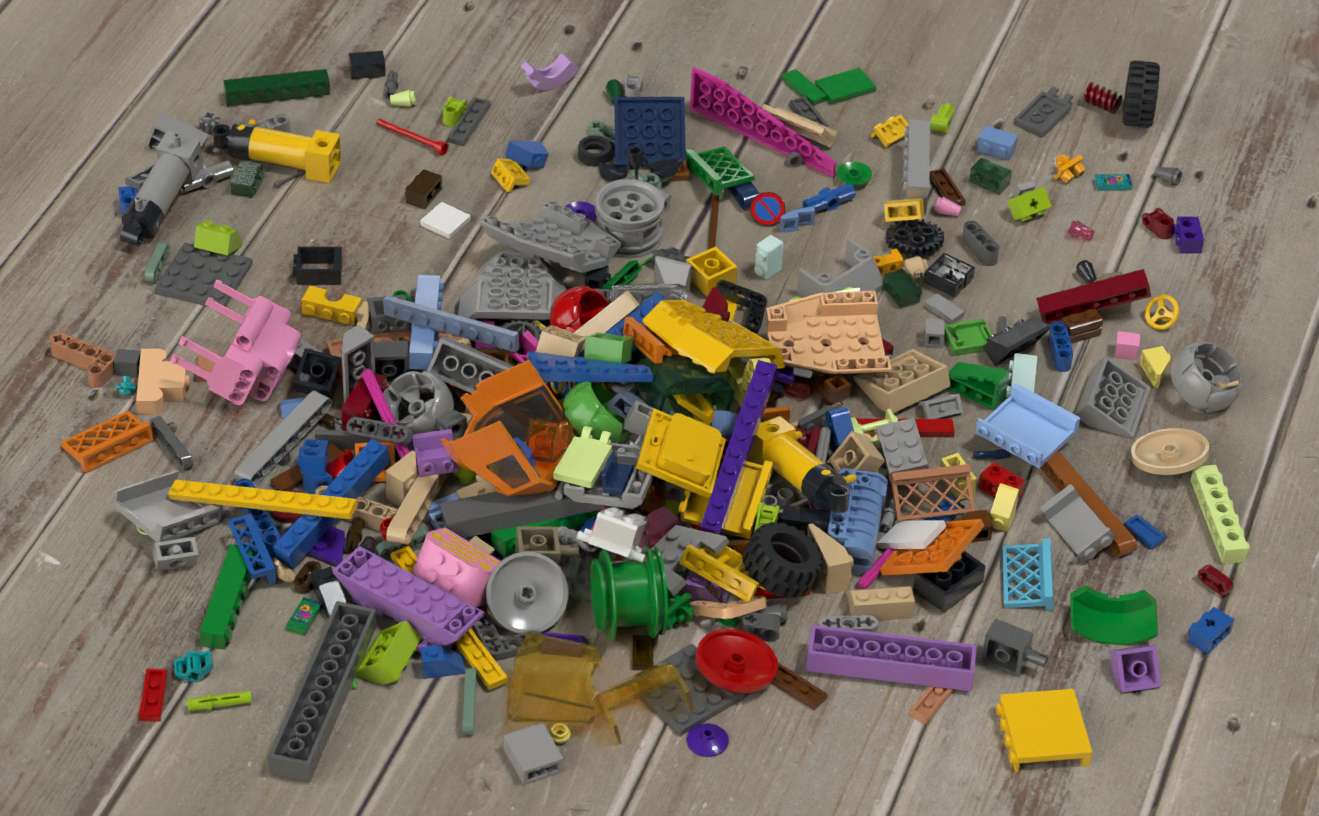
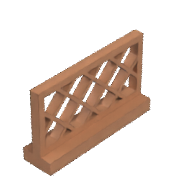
[889,464,975,521]

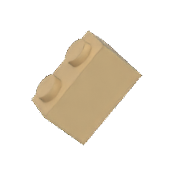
[536,325,586,357]
[829,431,885,473]
[386,450,417,507]

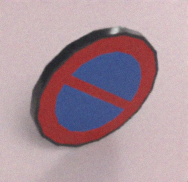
[750,192,786,226]

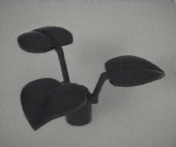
[599,147,682,183]

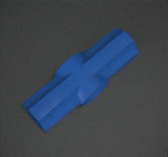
[802,183,856,212]

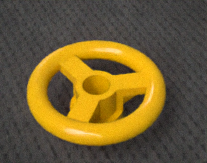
[1145,294,1179,330]

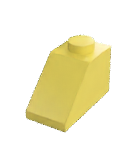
[1140,346,1171,388]
[990,483,1019,532]

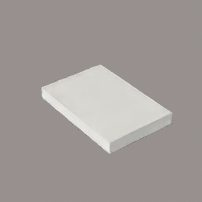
[877,520,946,549]

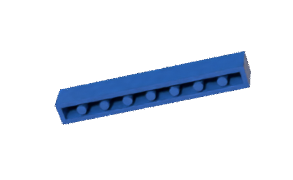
[273,439,390,569]

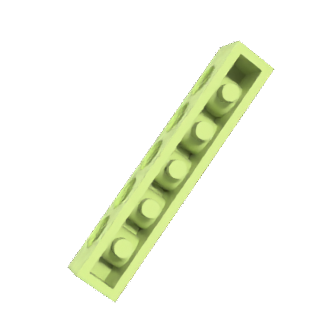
[1191,465,1250,564]

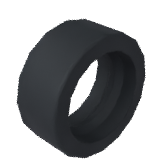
[578,135,612,167]

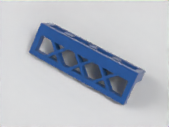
[228,514,276,585]

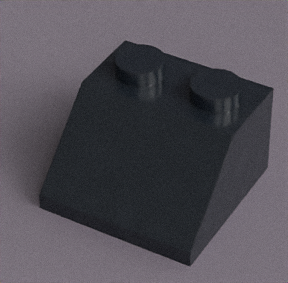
[293,348,342,400]

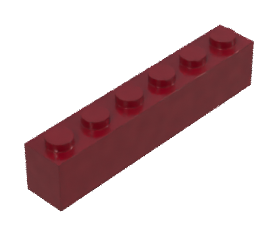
[1036,269,1152,324]

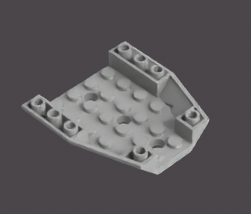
[479,201,621,273]
[458,251,567,321]

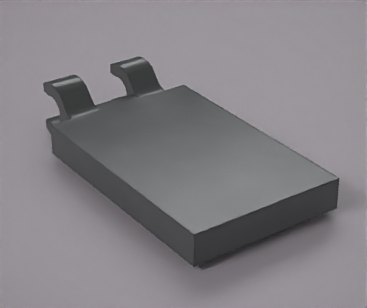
[1014,86,1074,138]

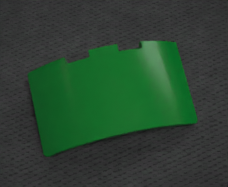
[1070,585,1158,645]

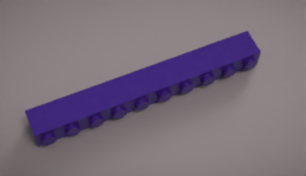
[700,360,777,535]

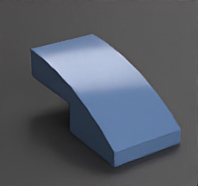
[780,206,815,233]

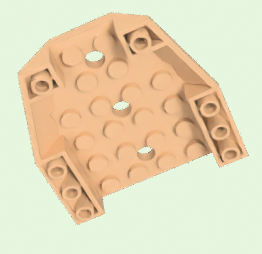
[766,291,891,374]

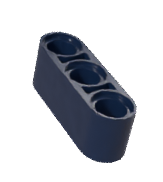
[724,174,759,210]

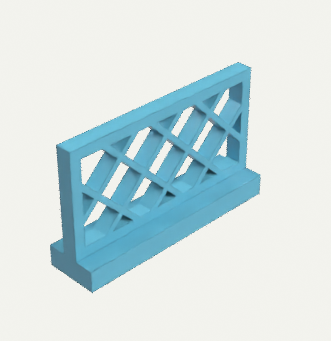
[1003,538,1054,611]

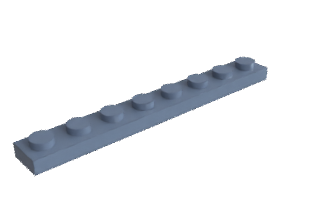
[383,295,519,352]

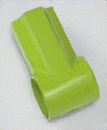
[930,103,955,134]

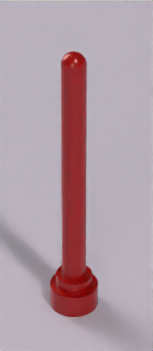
[376,119,449,156]

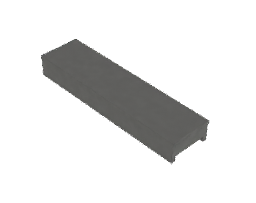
[439,480,604,538]

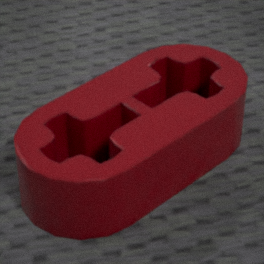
[1198,564,1234,596]

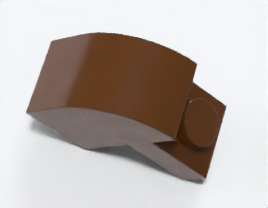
[811,374,851,406]

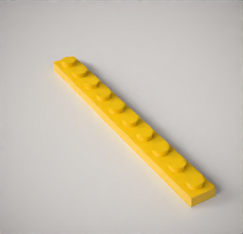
[168,480,358,519]
[391,546,508,690]

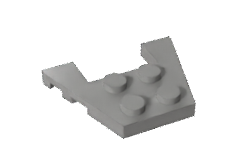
[650,525,729,596]

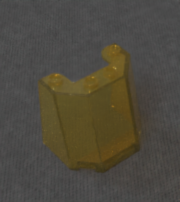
[507,632,602,724]

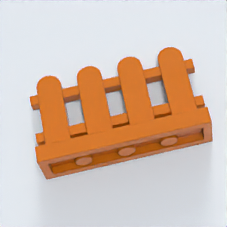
[623,317,679,364]

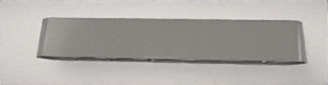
[234,391,332,487]

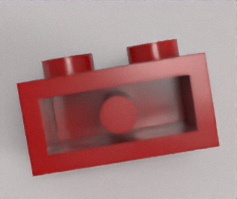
[978,462,1025,499]

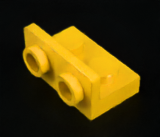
[870,114,909,147]
[491,158,531,192]

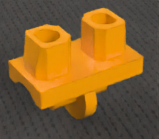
[1053,154,1086,184]

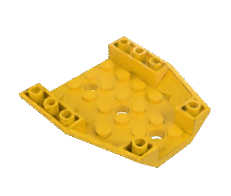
[642,300,785,374]

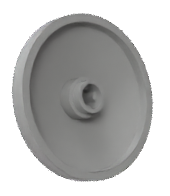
[486,552,568,633]

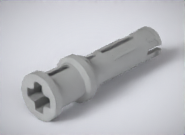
[557,526,597,552]

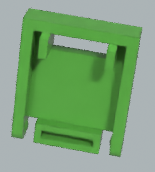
[944,319,992,357]

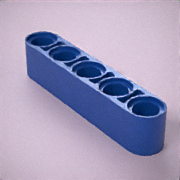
[235,478,280,558]

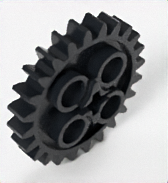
[885,219,944,257]

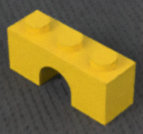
[301,286,362,326]

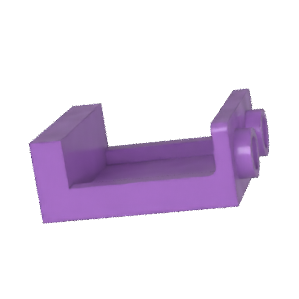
[413,429,459,477]

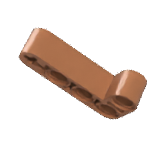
[50,333,115,388]

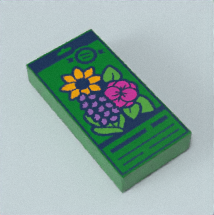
[286,597,322,635]

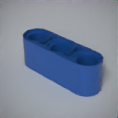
[1048,322,1073,372]
[825,407,854,452]

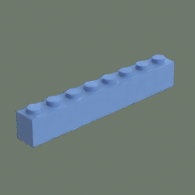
[409,275,444,370]

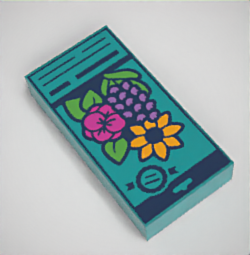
[1094,174,1133,191]

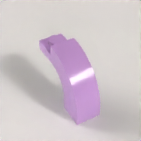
[521,53,580,90]

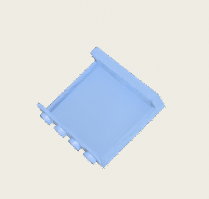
[975,383,1080,468]

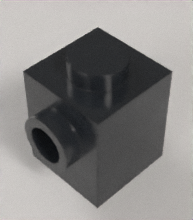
[585,265,611,289]

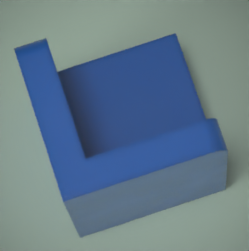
[303,471,332,495]

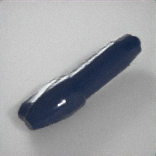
[973,449,1010,459]

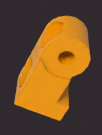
[873,249,904,276]

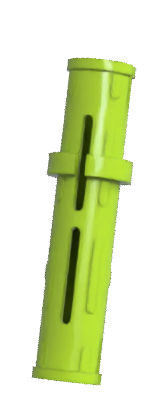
[187,690,252,712]

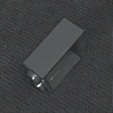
[367,295,411,334]

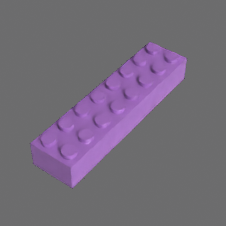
[806,625,977,691]

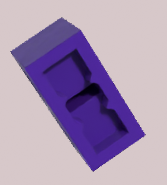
[1173,216,1204,254]

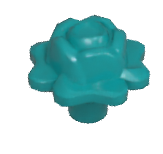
[114,376,138,395]

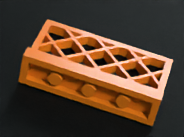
[61,411,154,473]

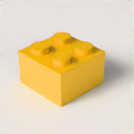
[686,247,737,296]

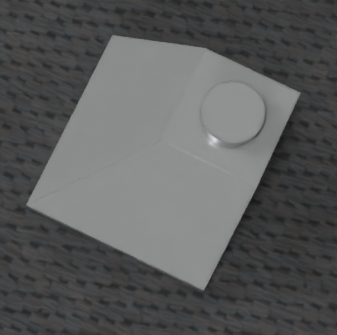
[654,256,691,300]

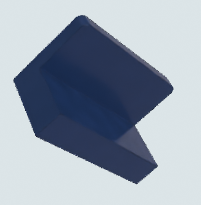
[602,451,633,496]

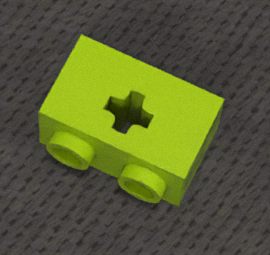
[1007,186,1052,221]

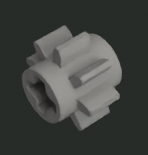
[199,111,220,133]

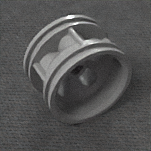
[595,179,664,258]

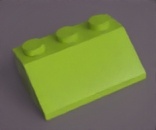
[356,620,422,685]

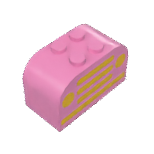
[413,527,500,607]

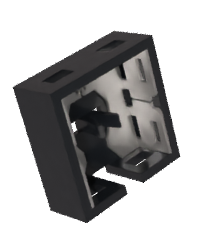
[924,253,975,297]

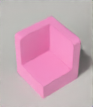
[1115,331,1140,360]

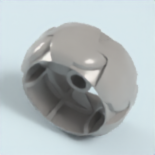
[1171,341,1243,413]
[380,371,454,436]

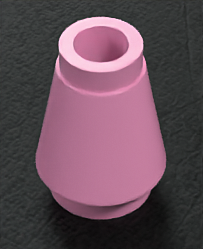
[934,197,961,216]

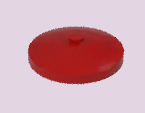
[695,629,778,693]

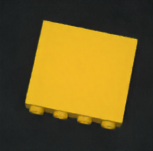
[678,455,773,539]
[996,689,1093,772]

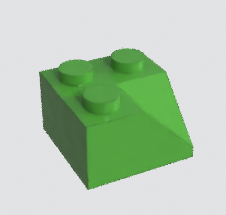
[584,332,633,364]

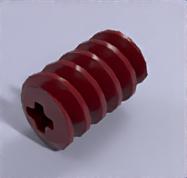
[1084,82,1122,113]

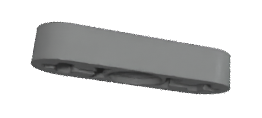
[819,615,878,633]

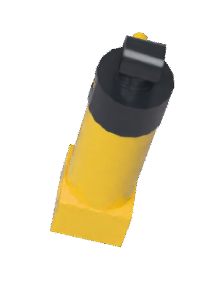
[213,119,341,183]
[748,416,857,513]

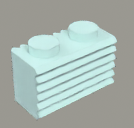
[754,235,783,279]

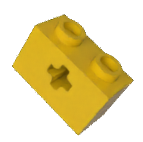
[884,198,924,222]

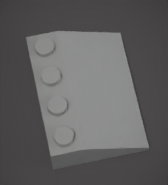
[1075,356,1151,438]

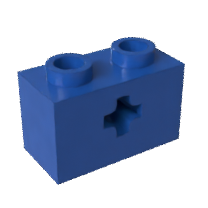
[1188,607,1234,654]

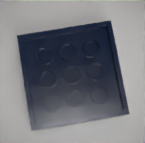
[614,97,686,167]

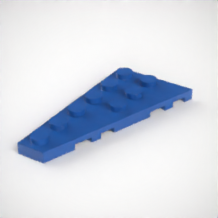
[527,351,653,382]

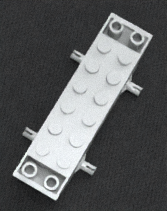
[576,507,648,563]

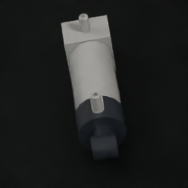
[120,131,203,247]

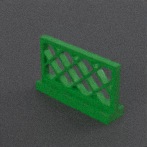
[686,146,755,196]

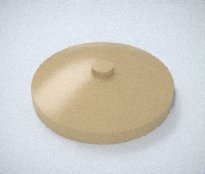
[1131,428,1210,475]

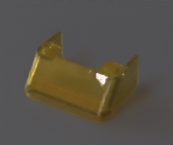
[594,663,694,745]

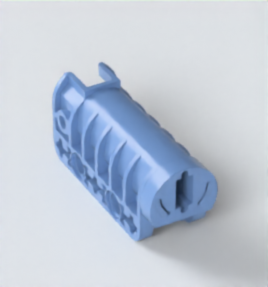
[828,469,888,575]

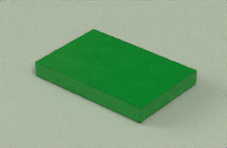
[815,67,876,104]

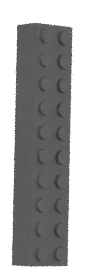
[268,601,377,782]

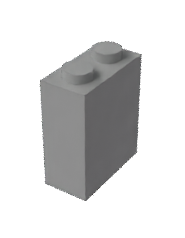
[504,723,563,785]

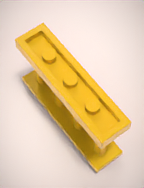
[679,544,765,602]

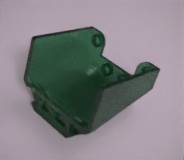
[634,354,735,411]

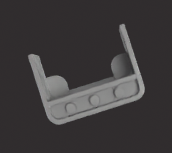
[797,238,884,297]

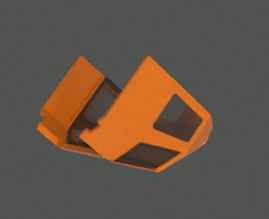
[440,360,573,496]

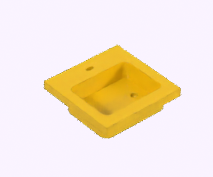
[635,409,726,499]

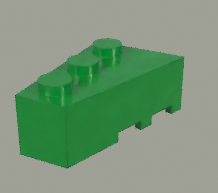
[946,362,1010,411]

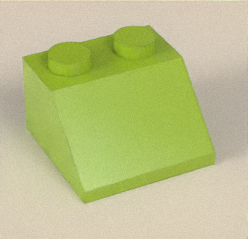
[194,221,243,256]

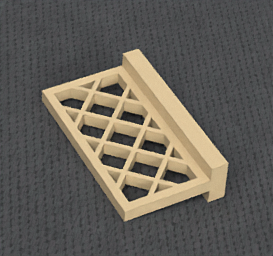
[762,104,839,148]

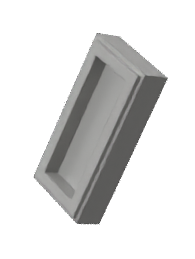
[924,293,965,324]

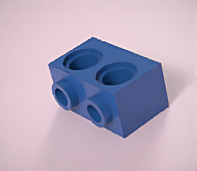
[297,439,328,475]

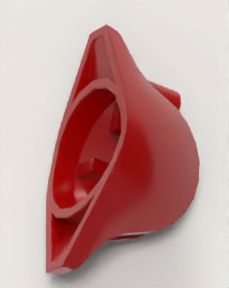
[326,448,354,482]

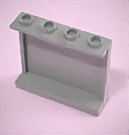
[113,470,223,542]

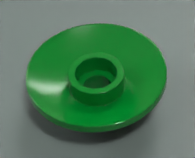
[837,161,872,186]

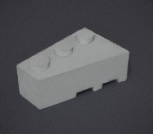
[145,112,209,151]

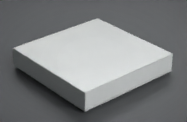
[420,202,471,239]

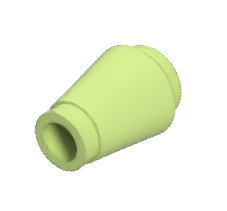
[390,89,416,107]

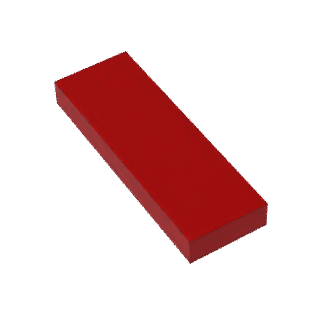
[139,669,168,722]

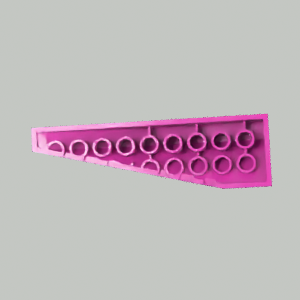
[690,67,836,177]

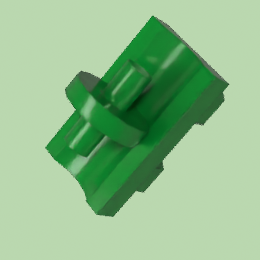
[667,592,694,630]

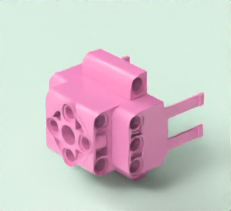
[170,280,302,405]

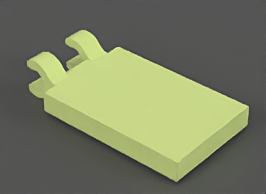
[553,426,612,488]

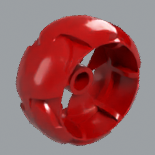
[550,286,609,333]

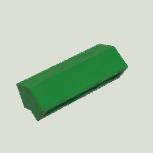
[603,260,642,299]

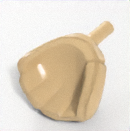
[273,559,296,584]

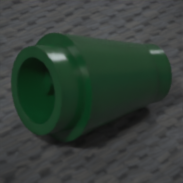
[605,79,622,105]

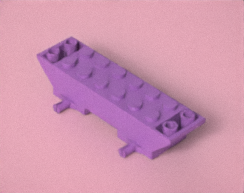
[333,546,484,652]

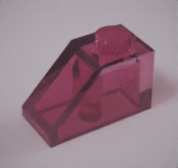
[645,506,679,549]

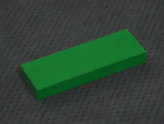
[782,69,827,106]

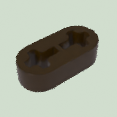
[294,561,322,594]

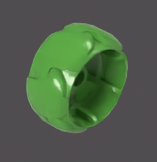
[562,381,631,444]

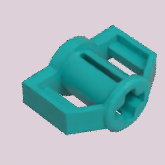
[174,650,214,682]

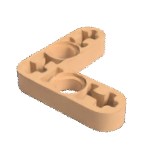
[690,596,767,619]

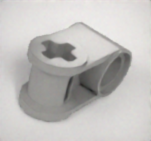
[624,74,643,97]
[256,114,291,133]

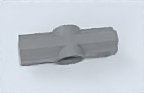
[181,160,234,193]

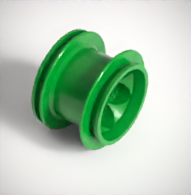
[590,545,668,642]

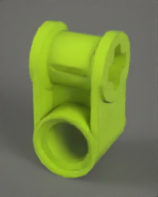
[443,96,468,127]
[755,502,780,531]

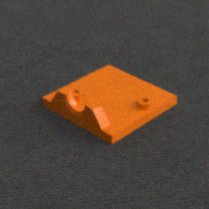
[879,519,984,575]

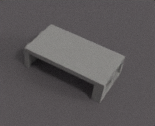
[1040,484,1116,563]

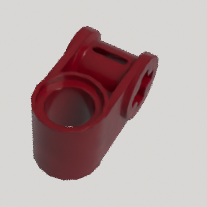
[1142,208,1174,239]

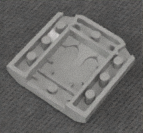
[564,443,654,509]

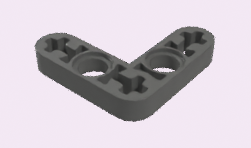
[472,612,543,661]

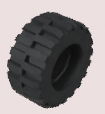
[1122,60,1160,128]
[742,522,823,598]

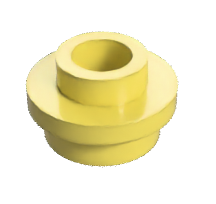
[549,723,570,743]

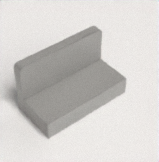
[917,394,963,419]

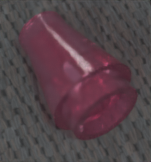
[1067,220,1095,241]

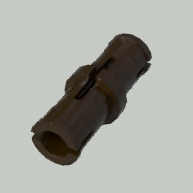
[344,517,365,554]

